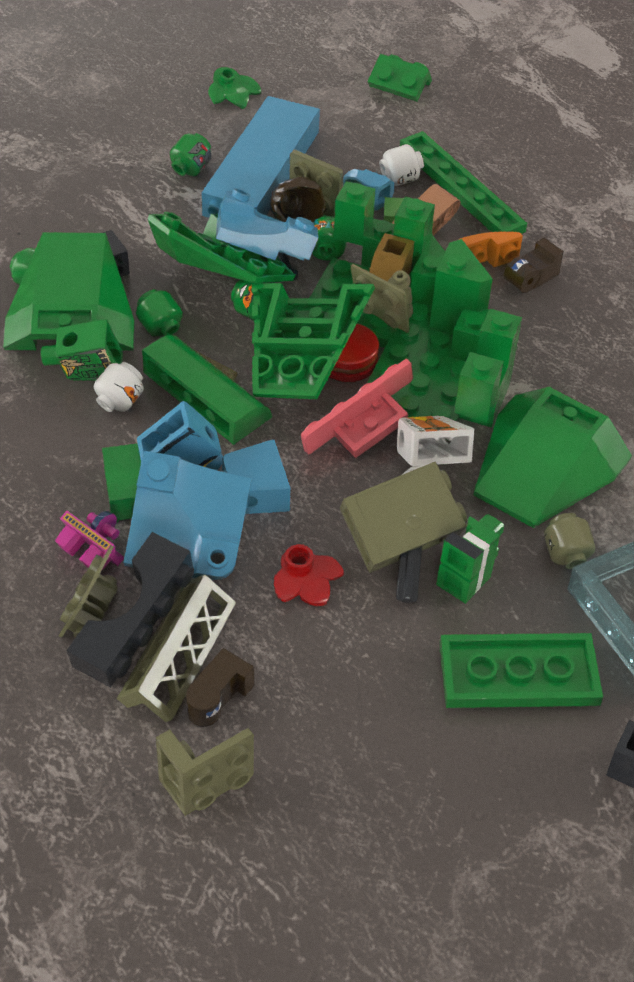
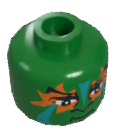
[312,216,347,261]

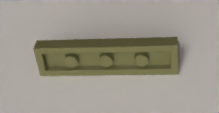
[117,574,236,722]

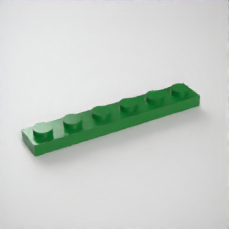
[400,131,528,234]

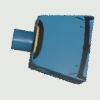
[137,401,223,470]

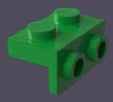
[367,53,432,102]

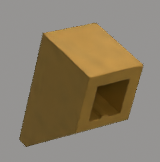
[369,233,415,281]

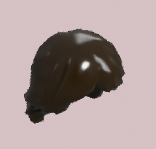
[270,176,326,223]

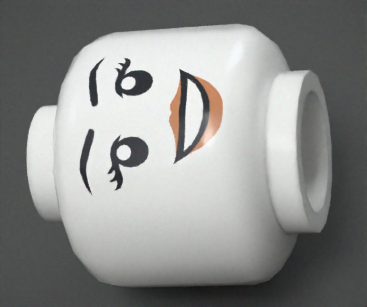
[379,144,424,186]

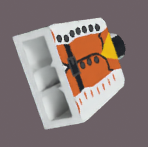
[397,416,474,466]

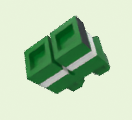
[436,514,504,604]

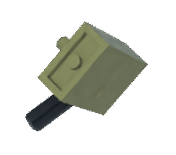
[340,461,467,603]

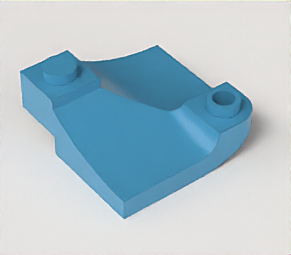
[216,188,319,260]
[123,451,252,580]

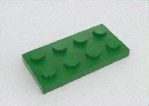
[439,633,603,708]

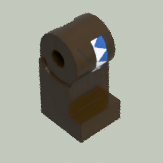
[504,238,564,293]
[186,648,255,727]

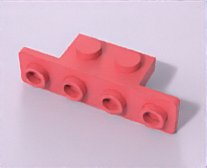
[301,359,413,458]

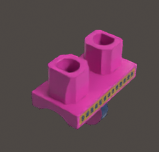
[55,510,124,571]

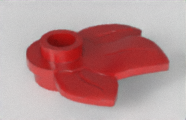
[274,544,344,606]

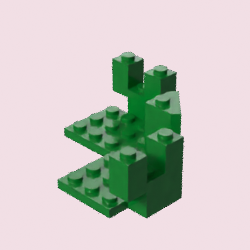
[309,181,522,441]

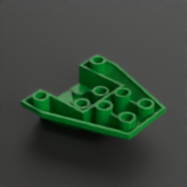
[147,211,296,283]
[3,232,135,351]
[473,387,632,528]

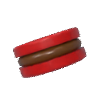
[329,324,379,382]

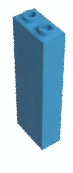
[202,96,320,218]

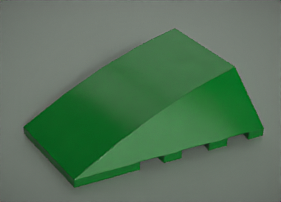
[252,283,375,399]

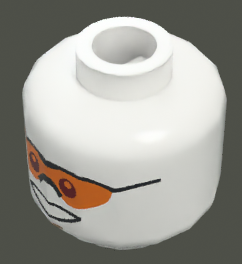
[94,362,144,412]

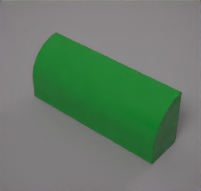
[142,335,272,445]

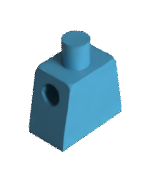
[222,440,291,514]

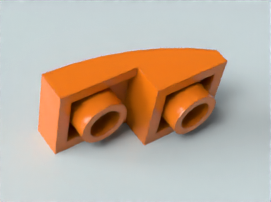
[458,232,523,268]

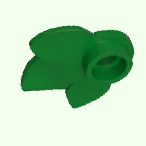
[208,67,261,109]

